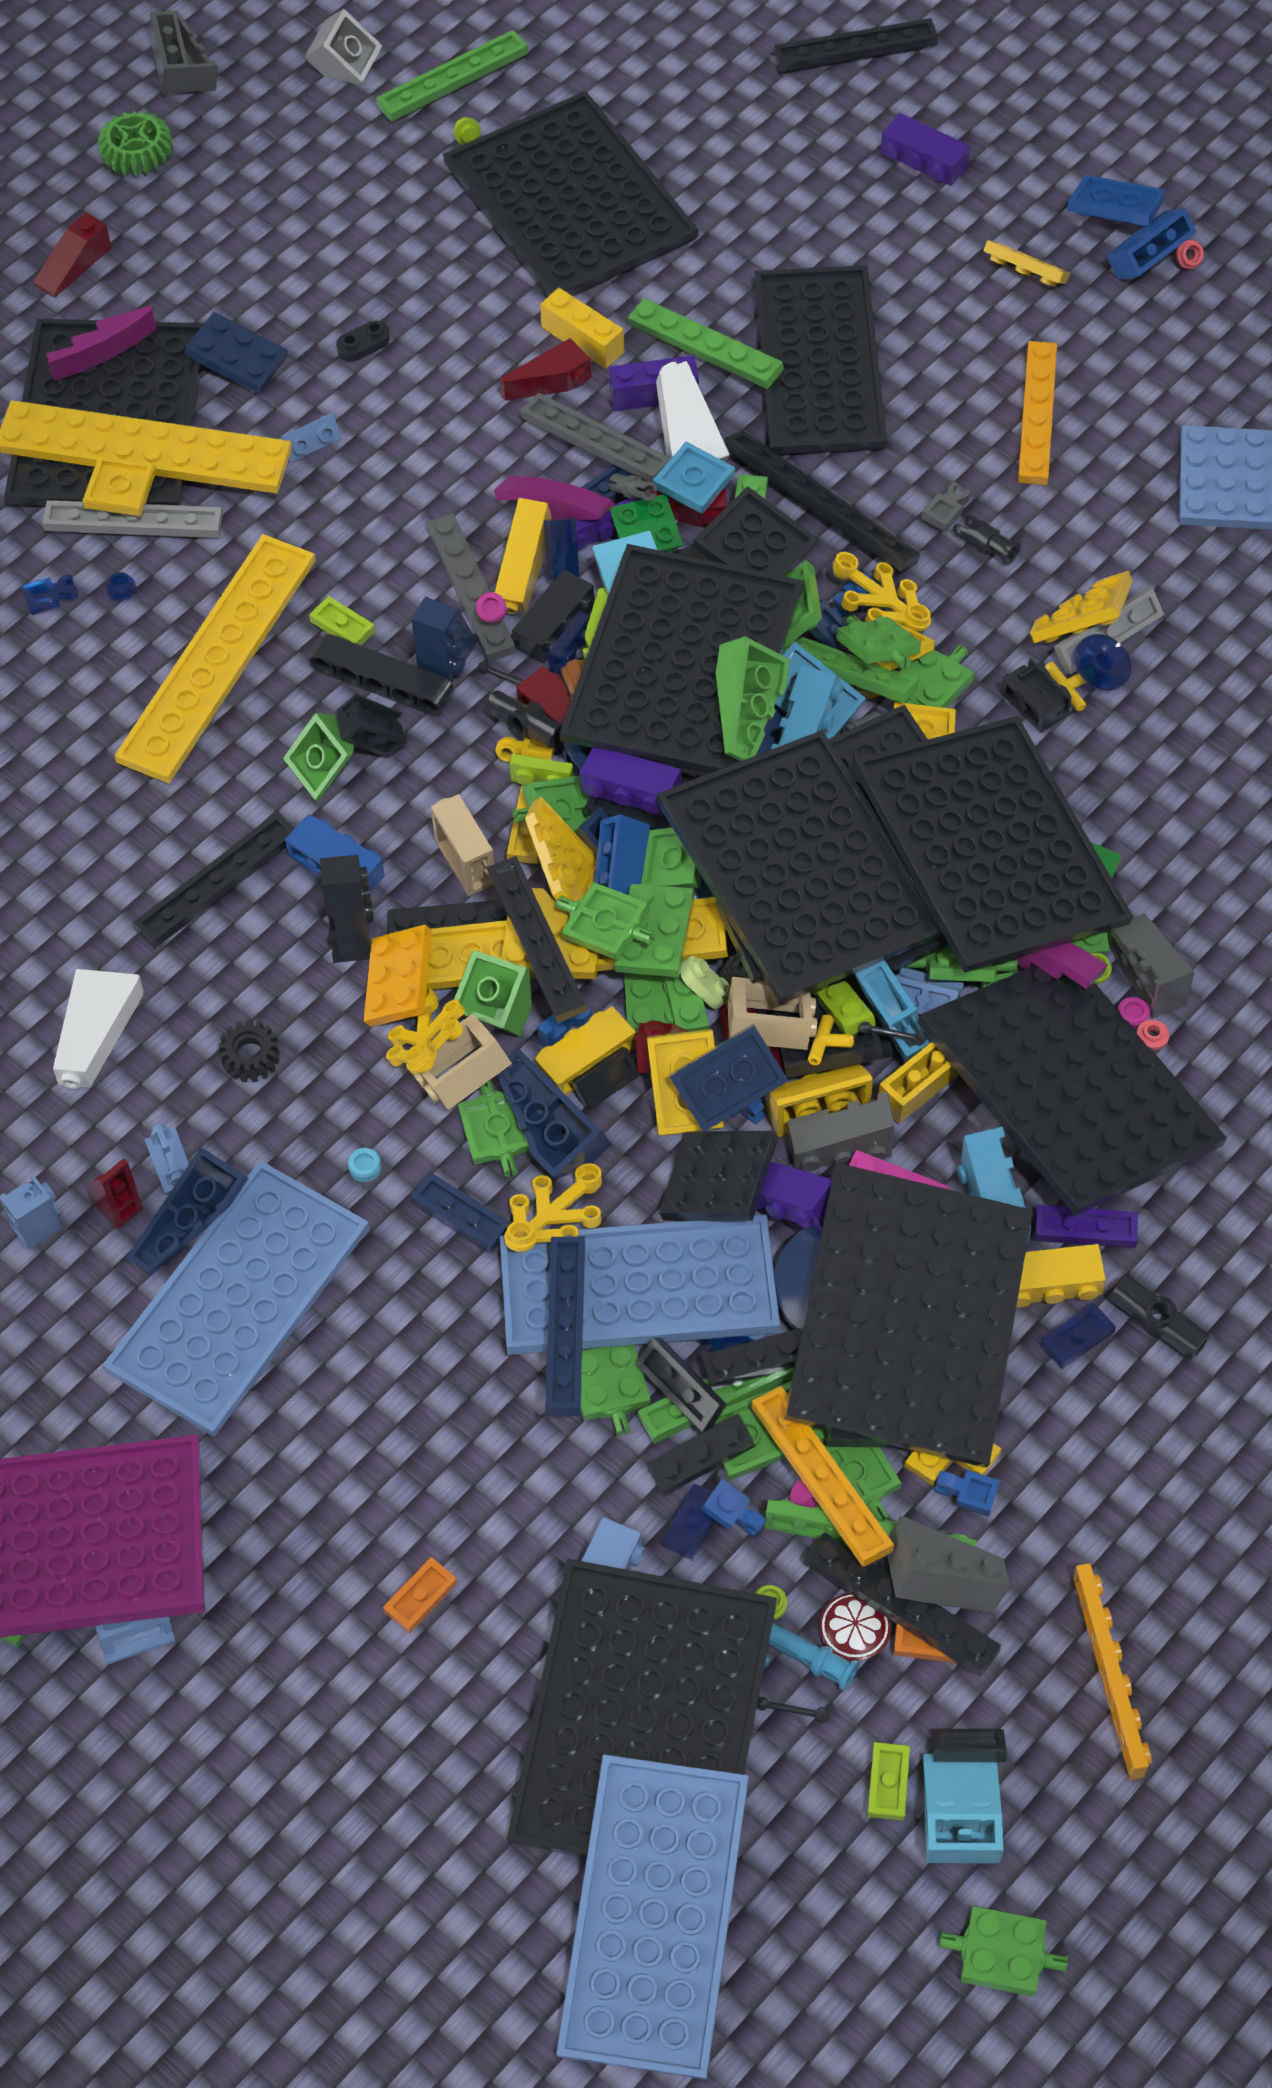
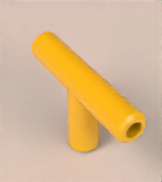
[1045,662,1093,711]
[808,1015,854,1065]

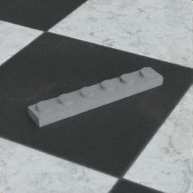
[42,500,223,538]

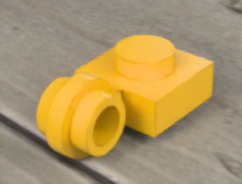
[495,736,555,762]

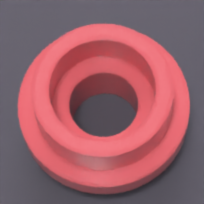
[1176,240,1204,269]
[1137,1020,1170,1051]

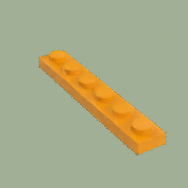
[1018,341,1057,485]
[751,1386,894,1567]
[1073,1563,1152,1780]

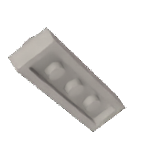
[1054,588,1164,674]

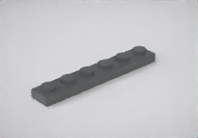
[520,393,671,482]
[426,513,516,662]

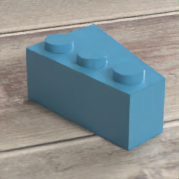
[771,665,843,749]
[957,1126,1031,1244]

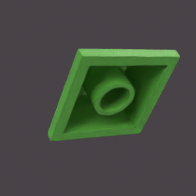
[283,713,354,801]
[454,950,532,1036]

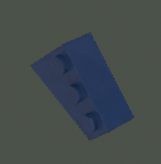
[411,596,478,683]

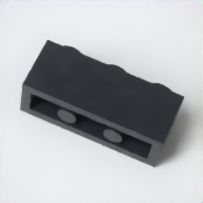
[512,569,595,664]

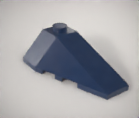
[497,1048,612,1179]
[126,1147,249,1275]

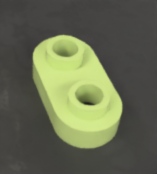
[680,955,730,1009]

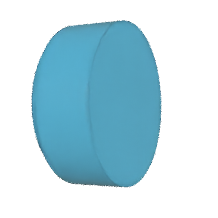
[348,1148,382,1182]

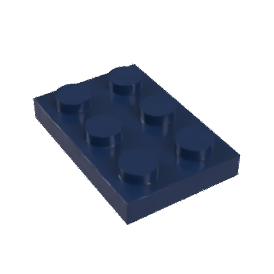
[184,312,288,394]
[669,1023,788,1132]

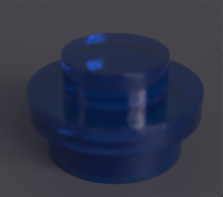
[106,572,136,601]

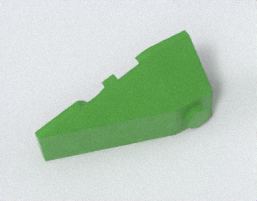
[716,636,790,761]

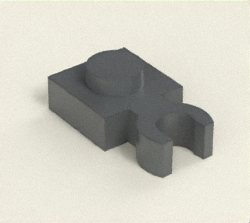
[921,482,970,532]

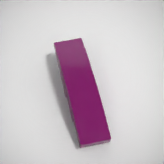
[46,306,156,381]
[494,476,614,520]
[1013,942,1108,989]

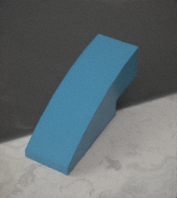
[855,960,932,1063]

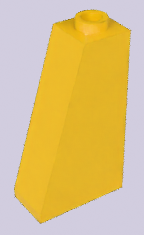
[495,498,554,614]

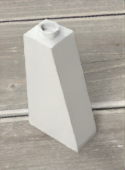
[656,361,730,462]
[53,969,144,1089]

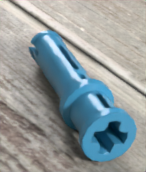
[769,1623,859,1691]

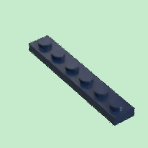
[545,1236,586,1416]

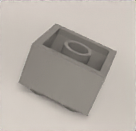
[304,8,382,85]

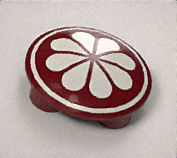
[819,1593,891,1662]

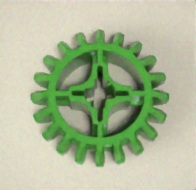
[98,109,173,177]

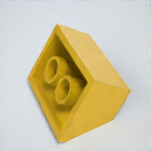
[765,1064,873,1137]

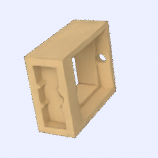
[430,794,494,896]
[728,977,817,1050]
[412,1014,512,1110]

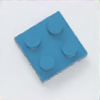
[653,441,735,514]

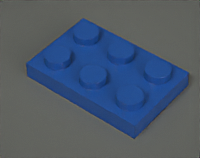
[1067,175,1166,226]

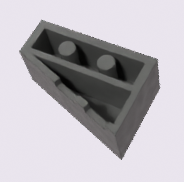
[787,1091,894,1171]

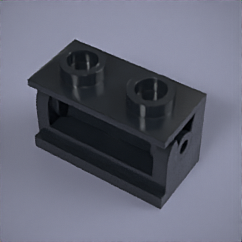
[1001,658,1072,733]
[336,694,408,758]

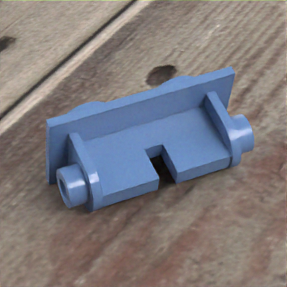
[281,413,342,462]
[144,1124,189,1194]

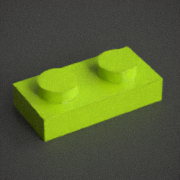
[309,596,375,646]
[510,754,574,785]
[817,981,876,1035]
[868,1742,910,1821]

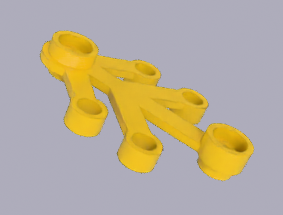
[832,552,931,632]
[386,986,465,1074]
[504,1163,602,1252]

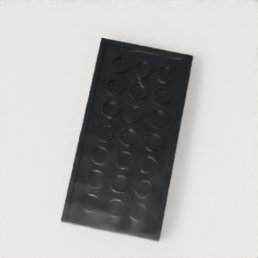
[754,265,887,454]

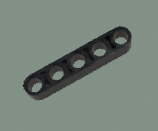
[309,634,455,716]

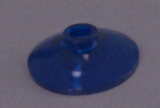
[1074,634,1131,691]

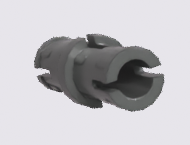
[609,474,657,501]

